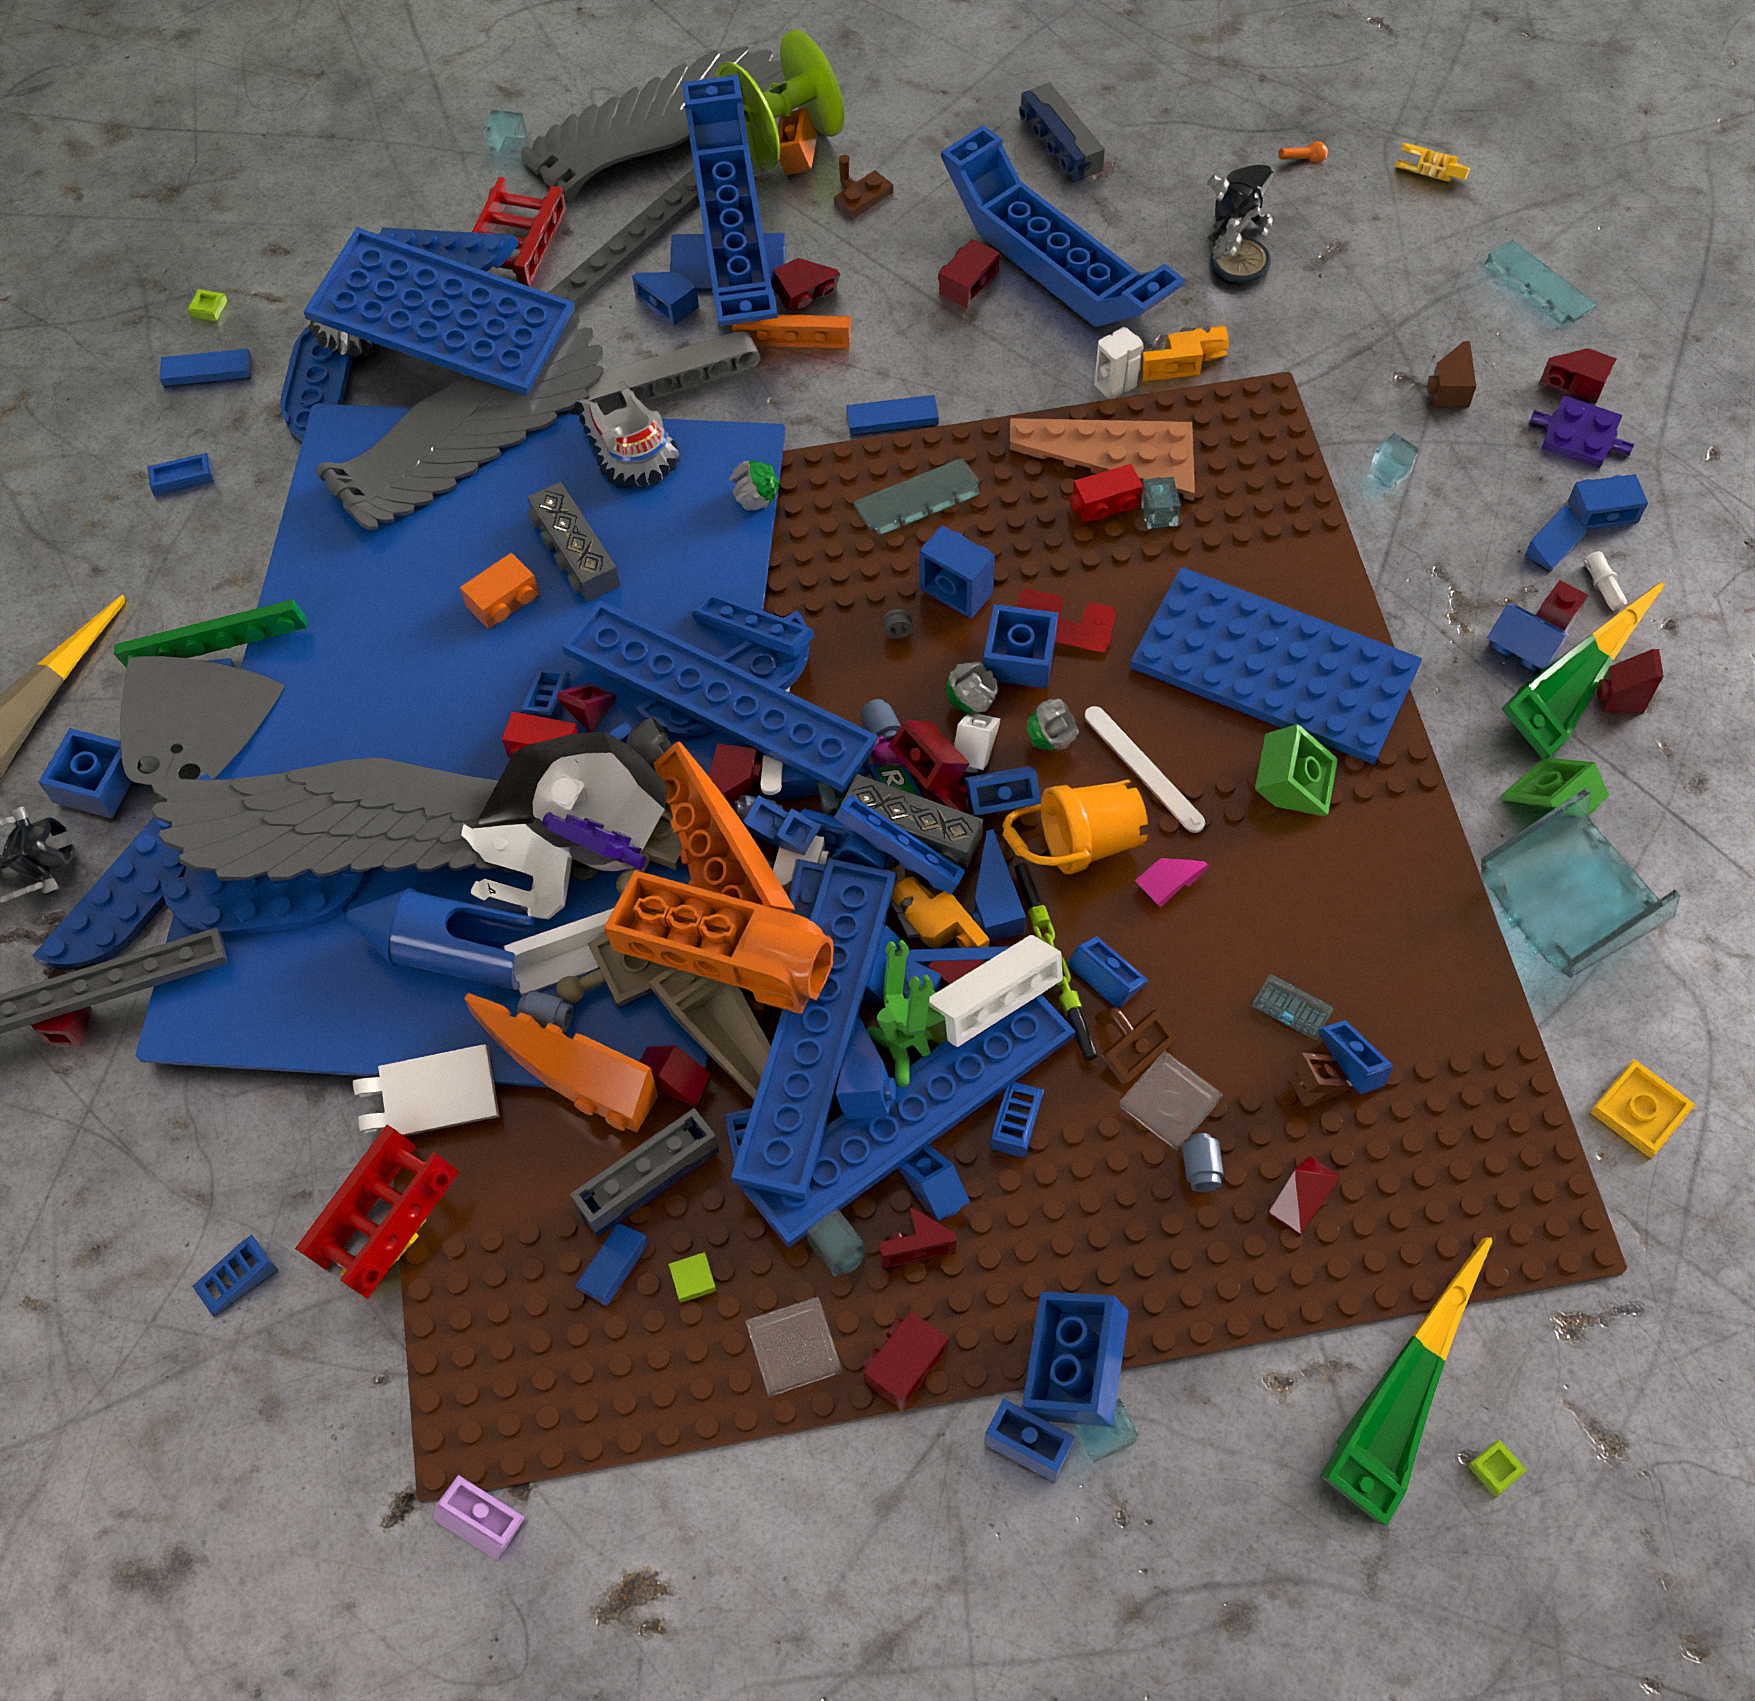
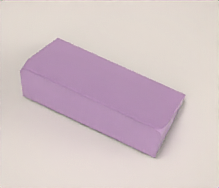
[432,1475,525,1561]

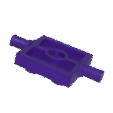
[1529,395,1635,468]
[542,812,646,870]

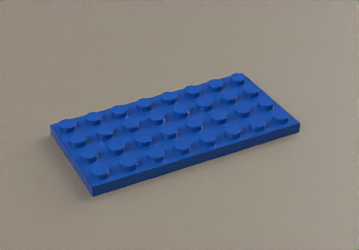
[304,227,575,396]
[1130,567,1423,765]

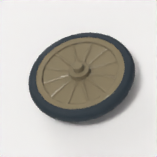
[1210,236,1271,283]

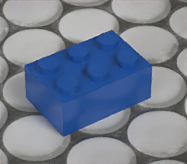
[1022,1291,1129,1427]

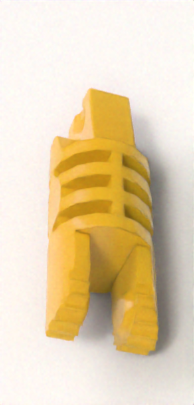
[1395,142,1470,182]

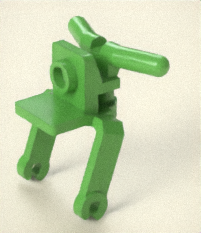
[866,940,945,1087]

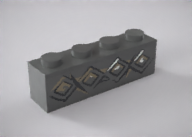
[526,481,620,602]
[840,774,983,869]

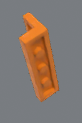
[732,315,852,348]

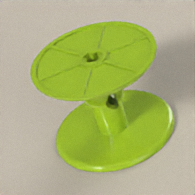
[716,29,845,170]

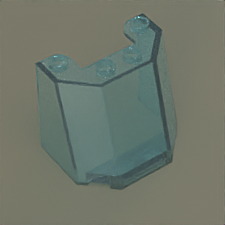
[1480,788,1680,978]

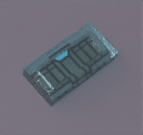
[1253,974,1334,1040]

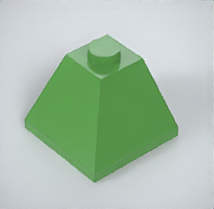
[1501,758,1609,815]

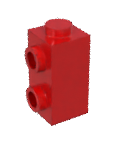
[1069,464,1144,523]
[502,712,578,757]

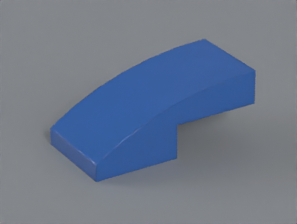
[742,795,821,855]

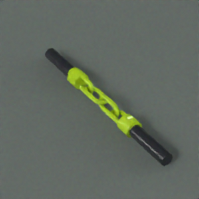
[1014,863,1098,1061]

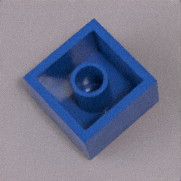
[919,526,995,619]
[983,604,1058,688]
[38,728,142,819]

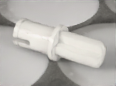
[1583,551,1627,611]

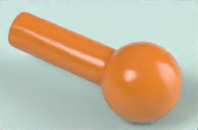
[1278,141,1328,162]

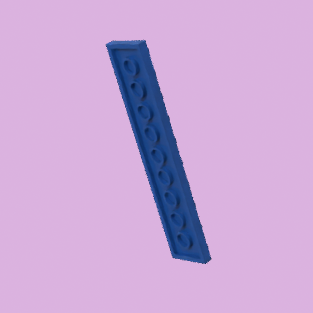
[562,600,878,793]
[731,858,897,1200]
[743,994,1076,1248]

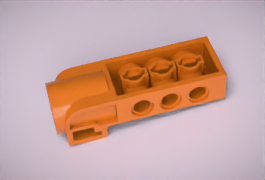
[604,870,834,1014]

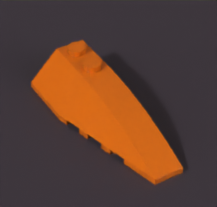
[654,742,795,913]
[464,993,659,1133]

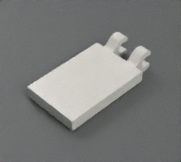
[353,1044,500,1136]

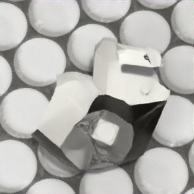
[461,731,667,920]

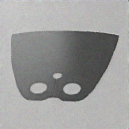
[120,656,285,785]

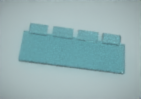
[1484,240,1598,325]
[853,458,980,535]

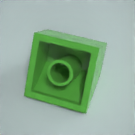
[1255,724,1338,816]

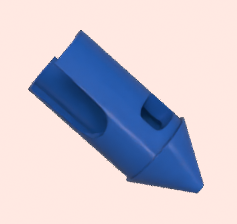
[346,888,536,990]

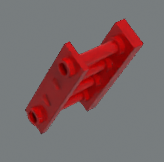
[472,177,566,287]
[295,1125,459,1299]

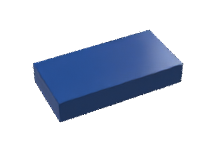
[147,453,214,496]

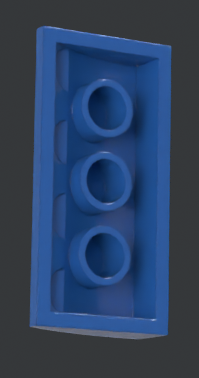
[670,233,786,292]

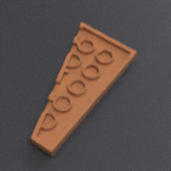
[1010,418,1195,501]

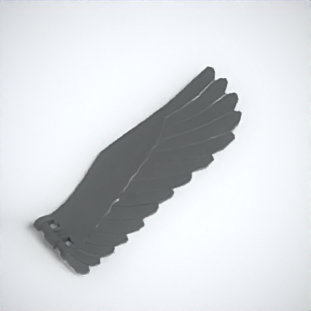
[521,47,785,202]
[315,314,604,530]
[151,757,529,881]

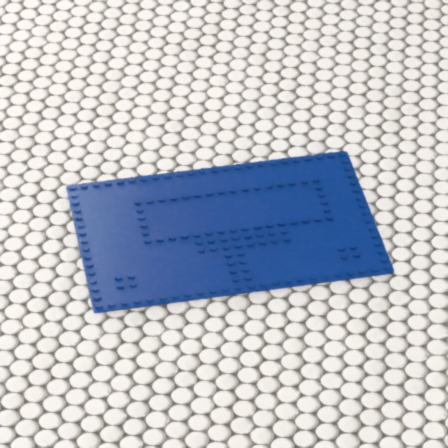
[136,404,786,1095]

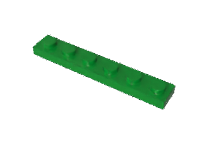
[114,599,308,668]

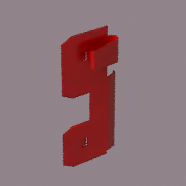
[1017,588,1116,653]

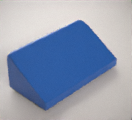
[1525,505,1587,571]
[863,925,901,1006]
[1068,936,1148,1009]
[575,1224,649,1307]

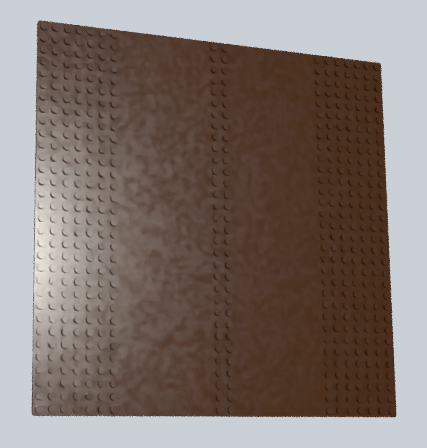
[394,372,1627,1503]

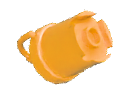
[1002,780,1148,874]

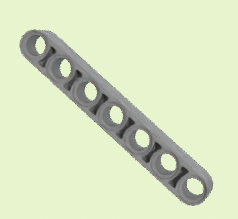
[565,331,761,415]

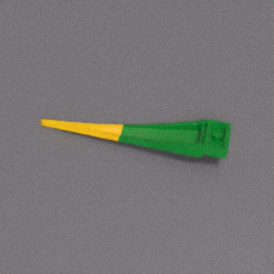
[1501,582,1664,759]
[1320,1237,1492,1526]

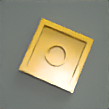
[1589,1059,1696,1159]

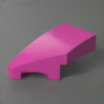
[1135,858,1210,908]

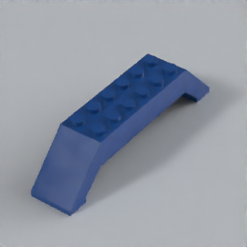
[681,75,778,326]
[941,125,1185,327]

